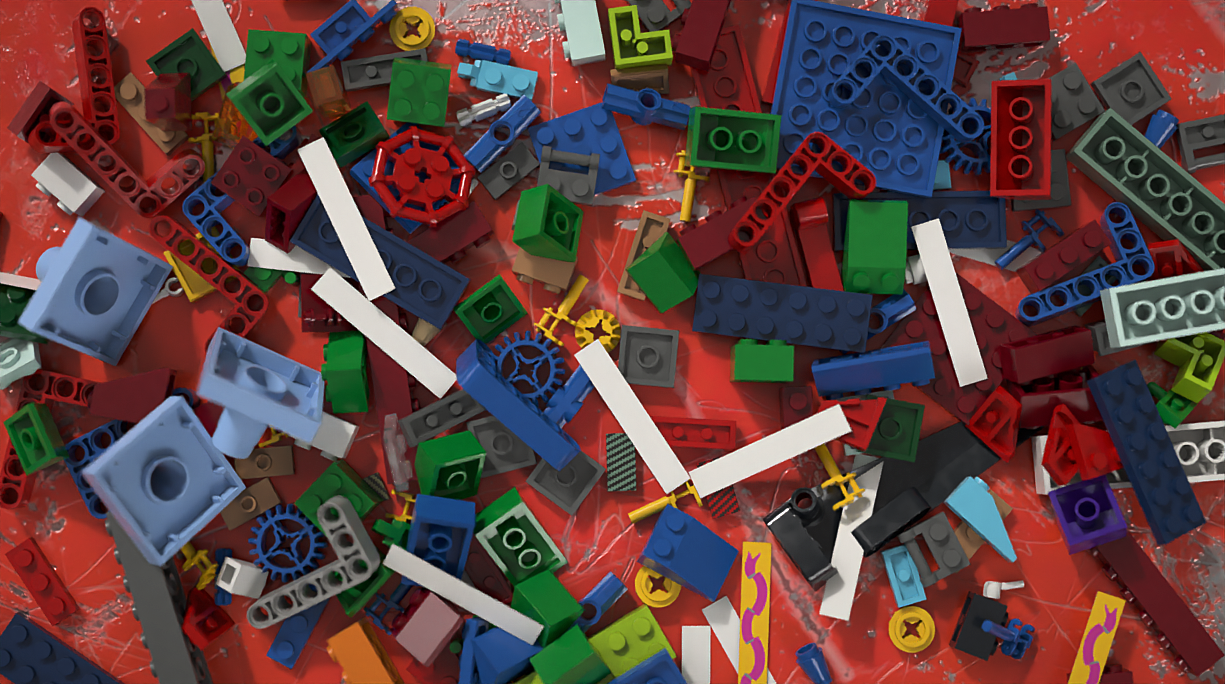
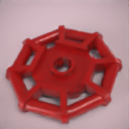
[368,125,476,227]

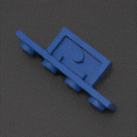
[306,0,398,80]

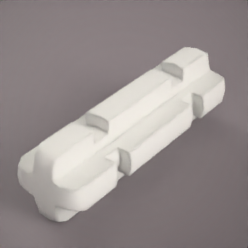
[456,94,512,126]

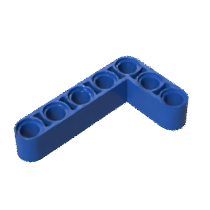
[828,35,984,143]
[182,125,301,267]
[1015,202,1155,327]
[456,338,581,471]
[64,388,200,519]

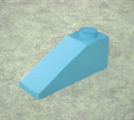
[943,476,1017,563]

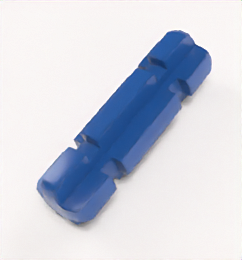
[455,39,511,65]
[214,548,232,606]

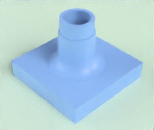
[18,217,173,366]
[197,327,325,459]
[81,396,246,566]

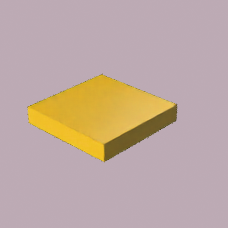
[164,226,241,303]

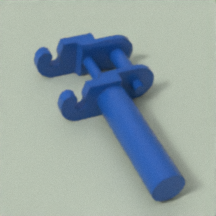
[994,209,1064,270]
[364,583,413,635]
[982,618,1035,660]

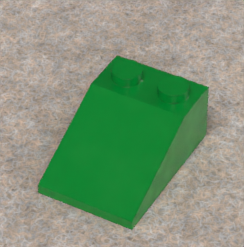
[685,107,781,173]
[841,199,908,295]
[473,487,568,587]

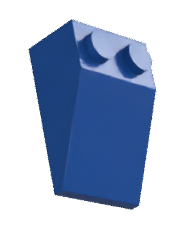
[401,494,475,587]
[636,504,739,602]

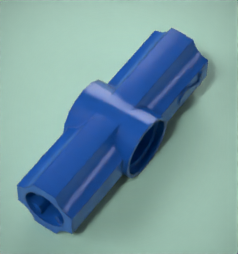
[601,84,691,130]
[464,95,542,174]
[838,288,917,355]
[544,365,595,428]
[566,571,628,633]

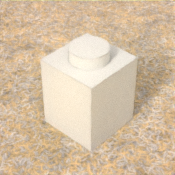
[216,556,269,599]

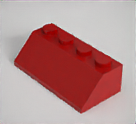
[990,79,1052,200]

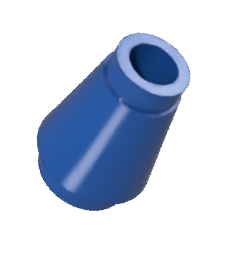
[1145,110,1179,149]
[795,643,832,684]

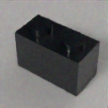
[949,591,1008,661]

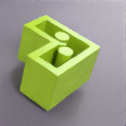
[608,5,673,69]
[1154,332,1225,403]

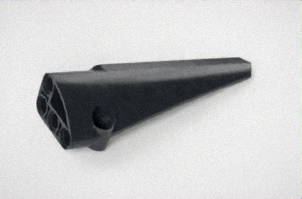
[763,422,1045,592]

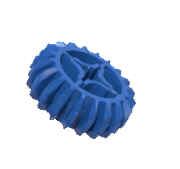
[940,98,991,176]
[491,331,565,407]
[248,504,328,583]

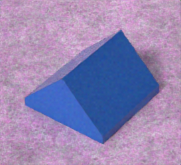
[471,626,543,684]

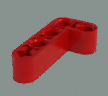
[790,197,844,291]

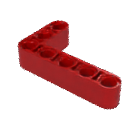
[28,7,120,153]
[49,102,205,218]
[728,132,876,252]
[149,215,270,355]
[0,369,102,509]

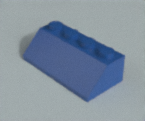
[811,341,935,400]

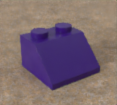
[1048,474,1127,555]

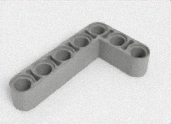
[247,495,380,629]

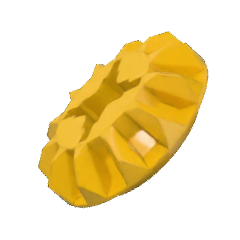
[390,7,435,51]
[575,310,621,353]
[635,566,681,608]
[888,606,935,653]

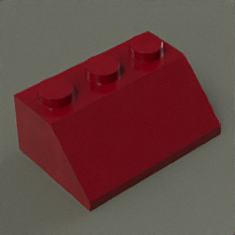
[1006,364,1103,429]

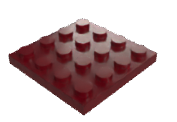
[880,272,1038,425]

